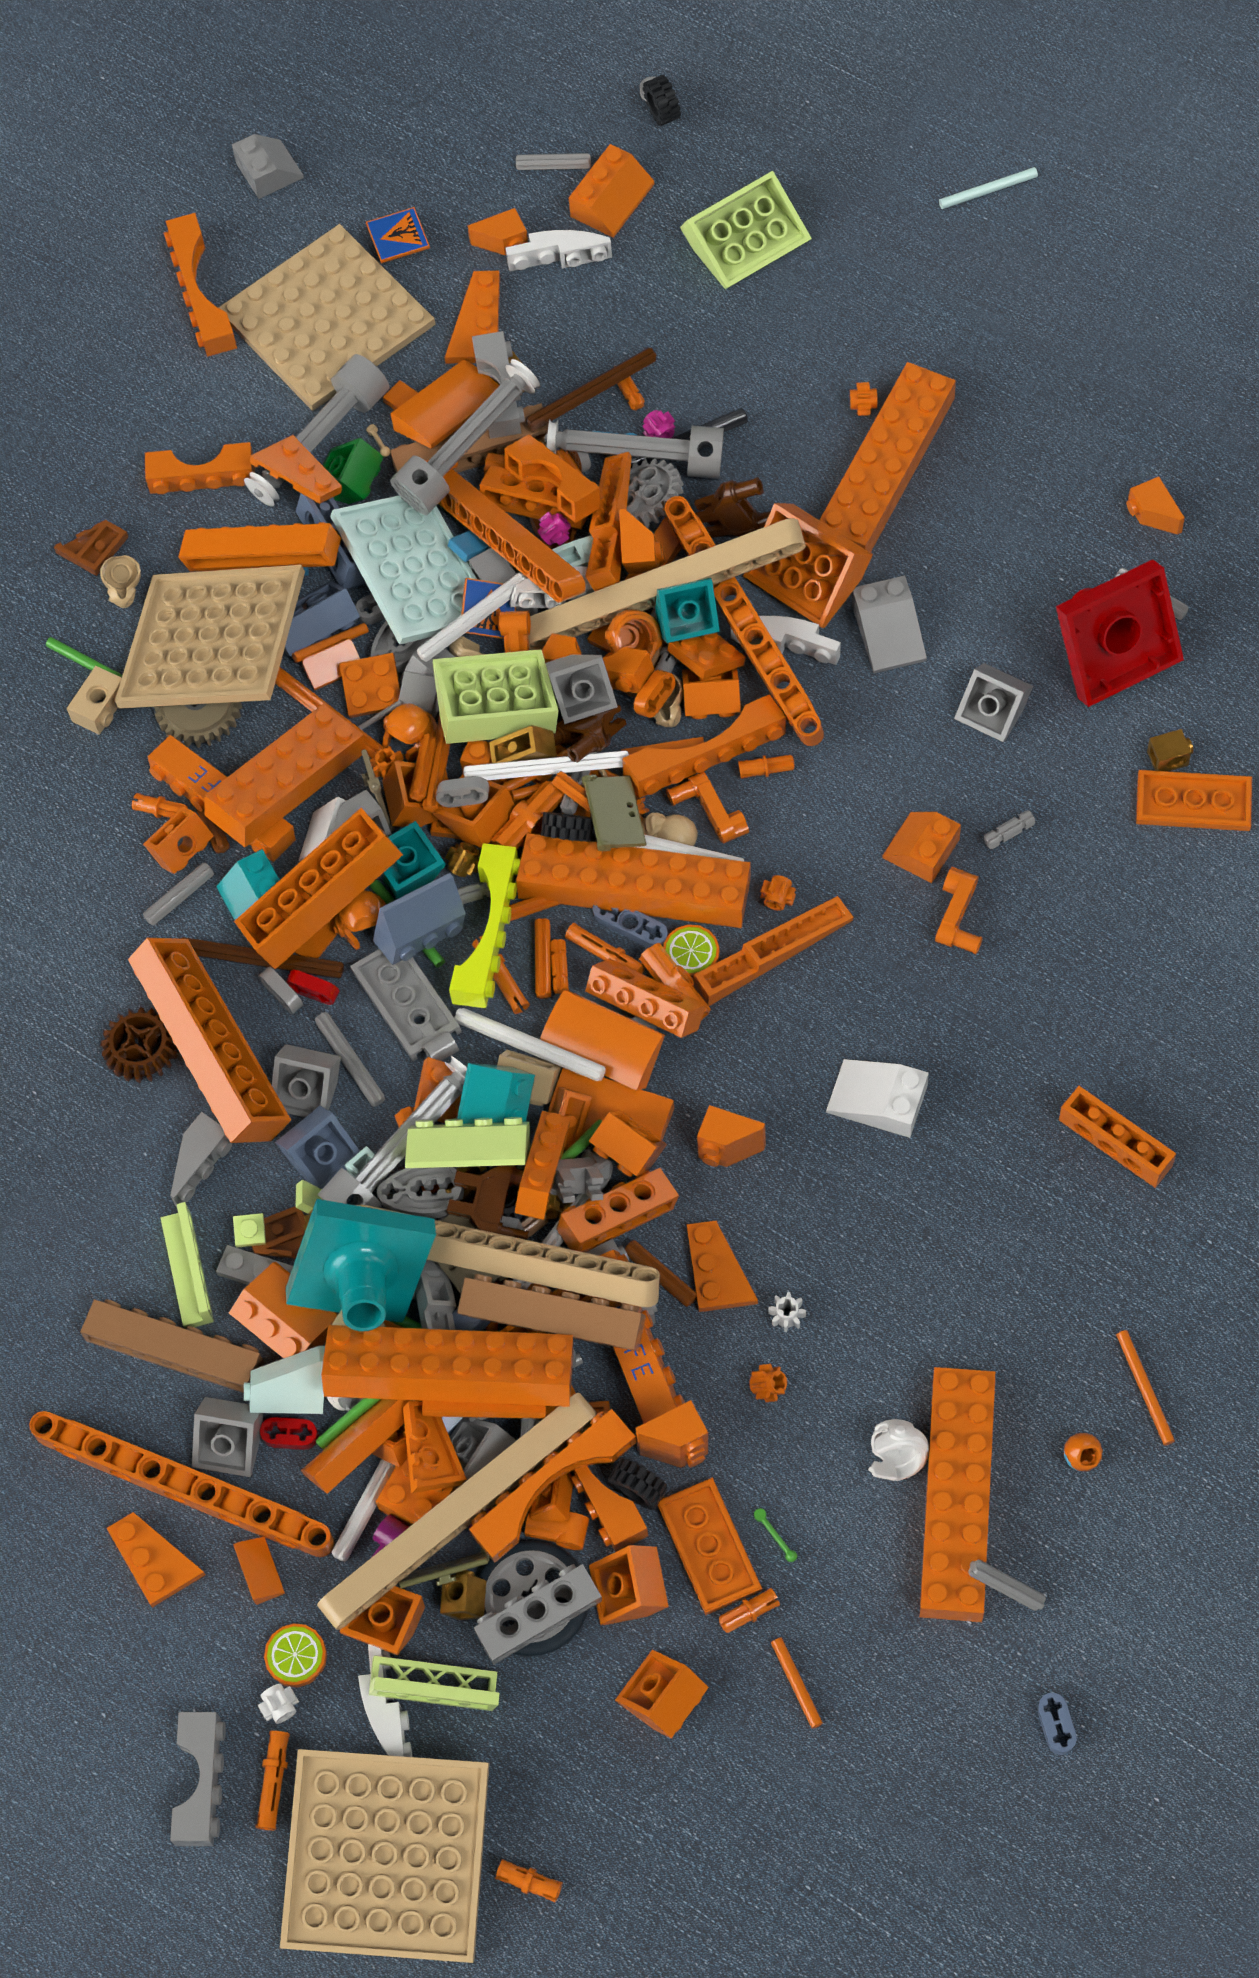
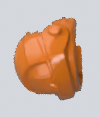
[605,609,663,660]
[382,703,437,762]
[333,890,387,950]

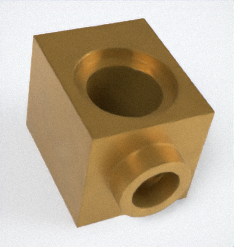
[1147,729,1193,771]
[440,1570,486,1620]

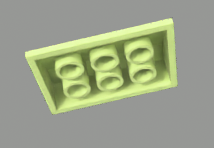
[680,171,812,289]
[432,649,558,744]

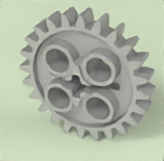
[627,459,684,528]

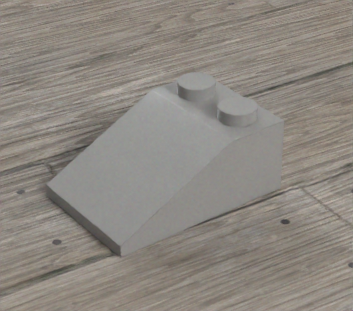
[852,575,927,673]

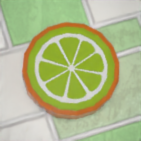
[663,925,720,978]
[264,1623,327,1688]

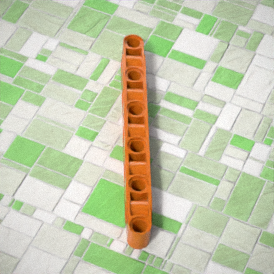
[665,496,824,746]
[29,1411,335,1557]

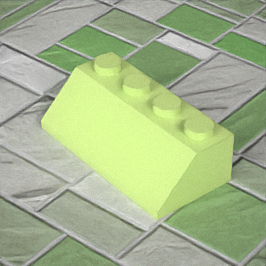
[405,1117,531,1168]

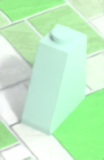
[244,1346,325,1414]

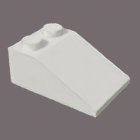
[826,1059,929,1138]

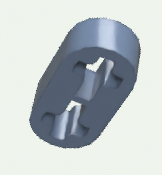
[1037,1693,1077,1755]

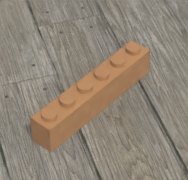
[390,403,549,473]
[457,1274,646,1352]
[80,1299,264,1393]

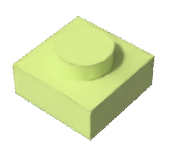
[233,1213,266,1247]

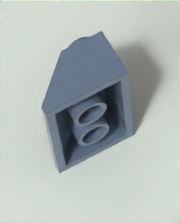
[284,581,360,656]
[373,873,466,965]

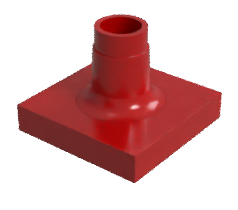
[1056,559,1184,707]

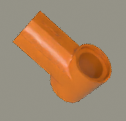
[499,611,531,653]
[524,1508,590,1551]

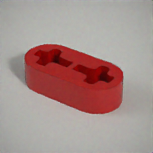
[285,970,340,1005]
[260,1417,319,1450]

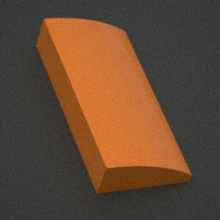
[391,359,499,449]
[540,990,665,1091]
[548,1068,674,1140]
[301,1399,411,1494]

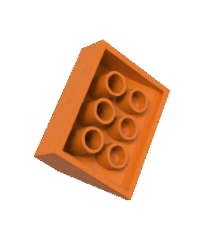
[743,503,873,628]

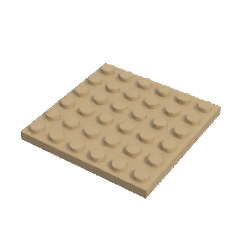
[218,224,436,411]
[115,565,305,708]
[280,1749,490,1963]

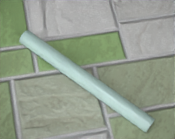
[939,167,1038,209]

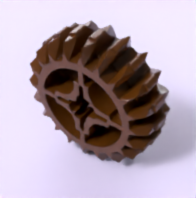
[101,1006,178,1083]

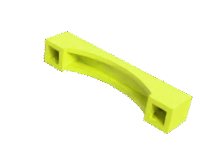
[449,843,521,1008]

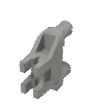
[525,1149,613,1203]

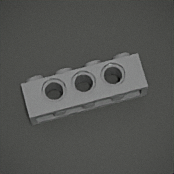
[474,1564,602,1665]

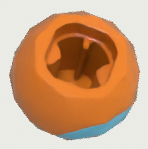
[1063,1433,1103,1471]

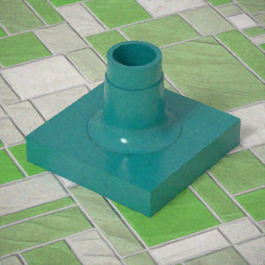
[286,1199,436,1331]

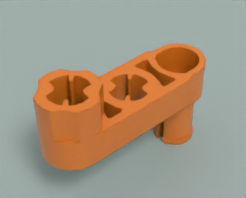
[666,772,749,844]
[935,867,983,955]

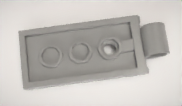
[350,949,462,1061]

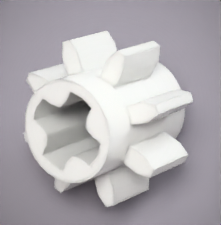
[769,1292,806,1332]
[258,1684,299,1724]

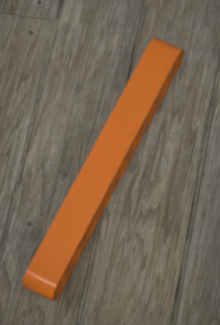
[438,469,586,603]

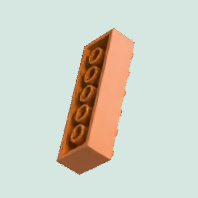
[205,704,364,847]
[234,808,403,969]

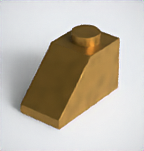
[489,725,557,763]

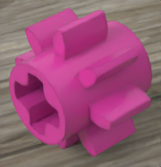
[642,410,675,438]
[537,511,571,546]

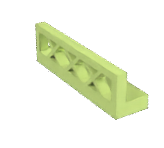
[160,1202,214,1329]
[369,1656,499,1711]

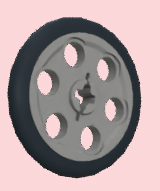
[476,1540,588,1656]

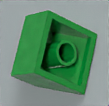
[323,438,383,504]

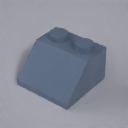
[275,1106,360,1189]

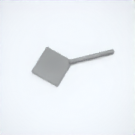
[357,670,436,730]

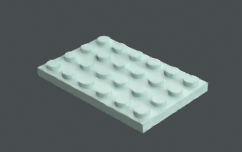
[330,496,477,645]

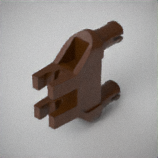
[694,477,771,538]
[553,705,627,763]
[447,1165,529,1240]

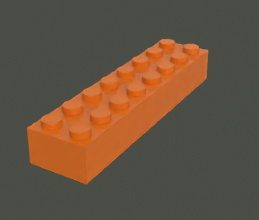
[820,362,956,553]
[516,833,751,928]
[128,938,291,1143]
[321,1325,573,1407]
[919,1367,996,1622]

